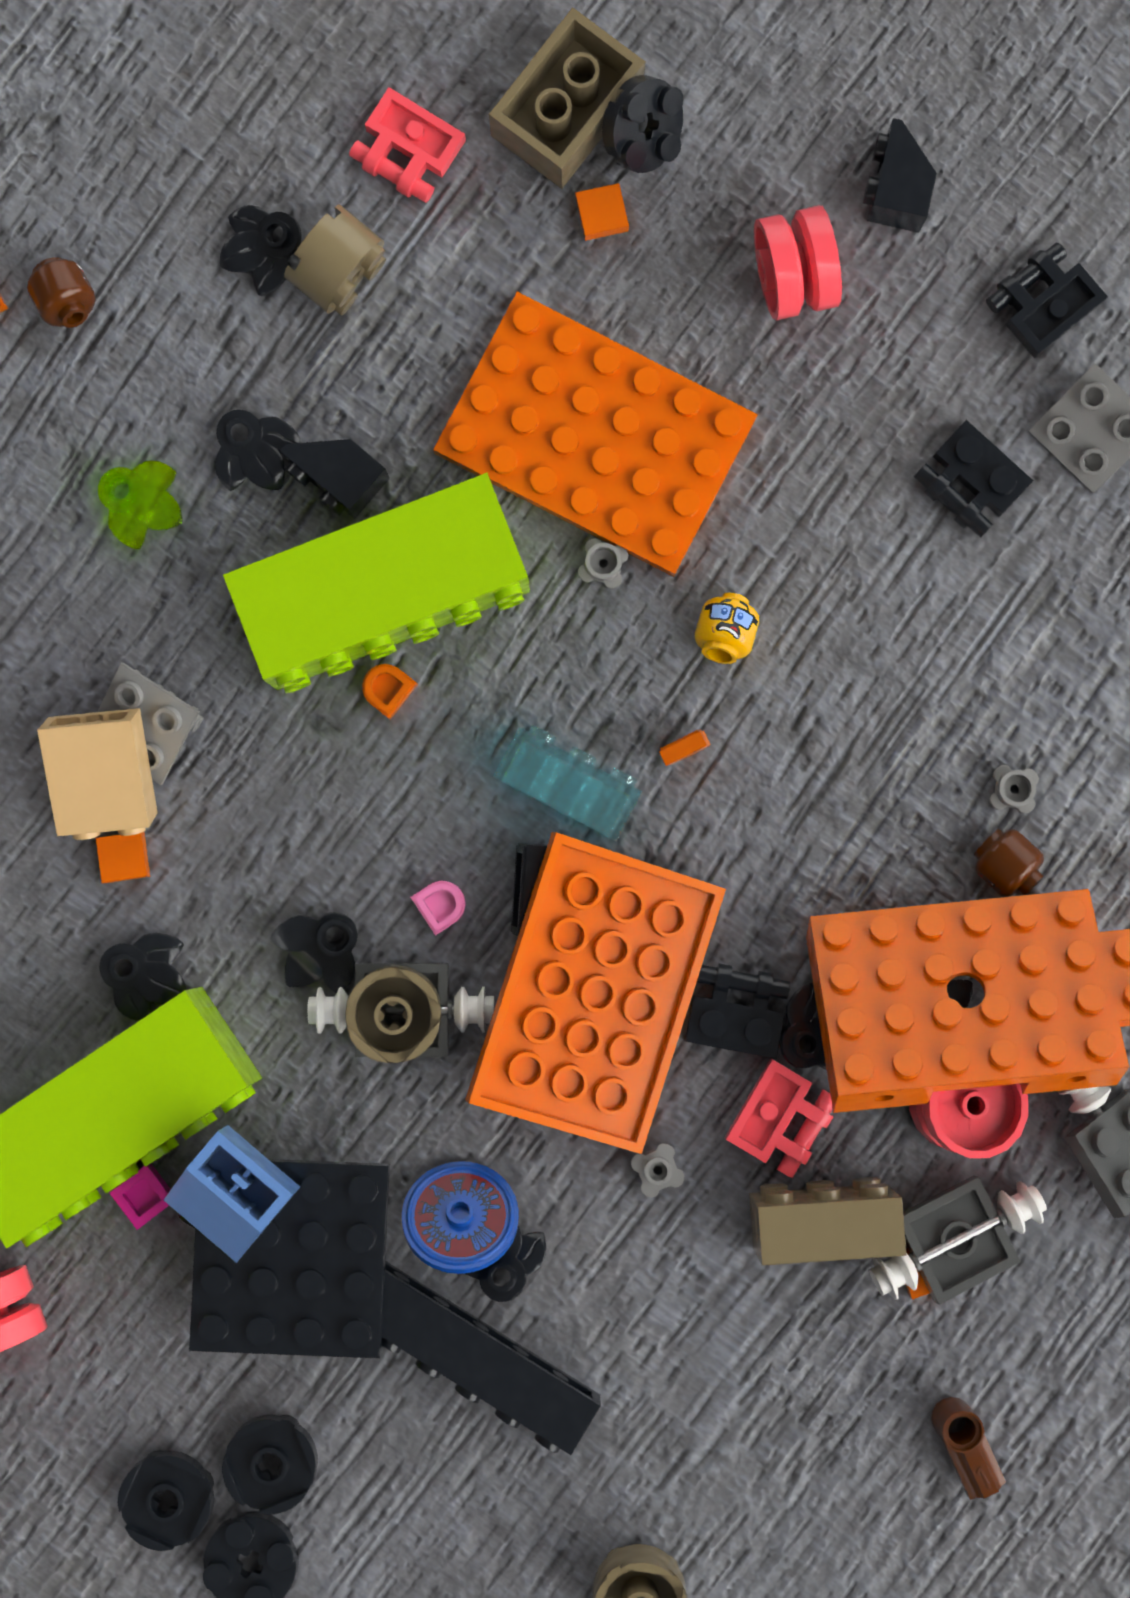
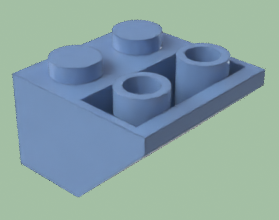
[164,1125,300,1263]

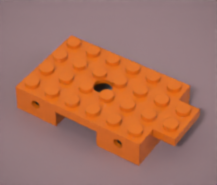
[806,889,1130,1113]

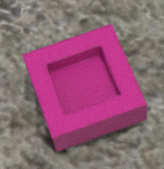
[110,1163,171,1230]

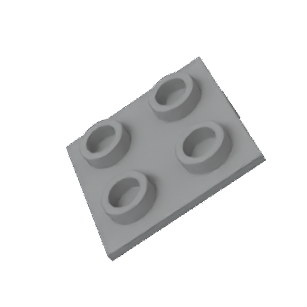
[1029,363,1130,493]
[97,662,203,785]

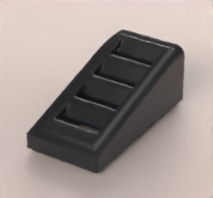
[511,843,547,936]

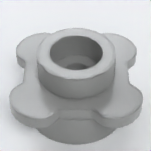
[578,538,628,589]
[989,765,1039,814]
[631,1143,684,1197]

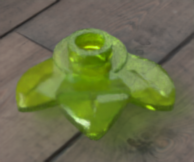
[98,460,183,550]

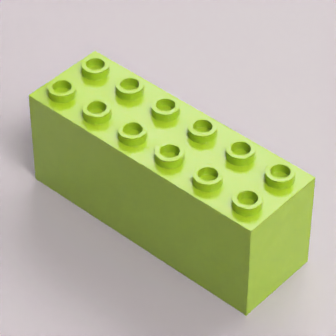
[223,473,530,693]
[0,987,262,1249]

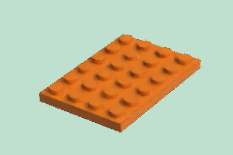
[433,291,758,577]
[465,832,726,1154]

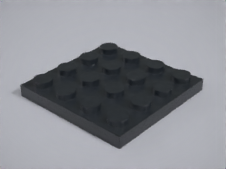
[189,1159,390,1359]

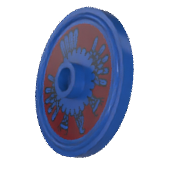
[402,1161,519,1274]

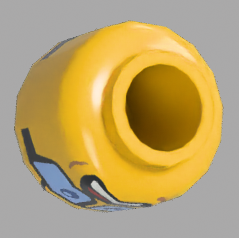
[695,592,759,664]

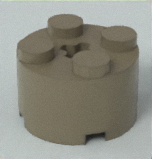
[284,204,386,316]
[345,965,442,1063]
[592,1544,687,1598]

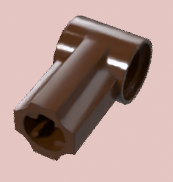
[931,1397,1006,1500]

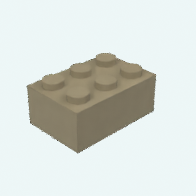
[489,7,646,189]
[749,1177,907,1265]

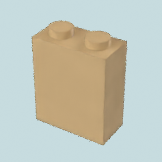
[37,708,158,840]

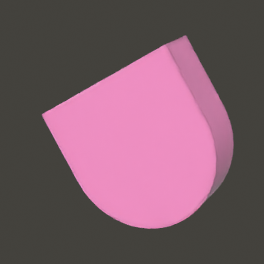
[410,881,466,936]

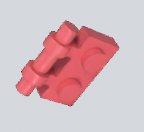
[349,87,466,203]
[724,1058,833,1179]

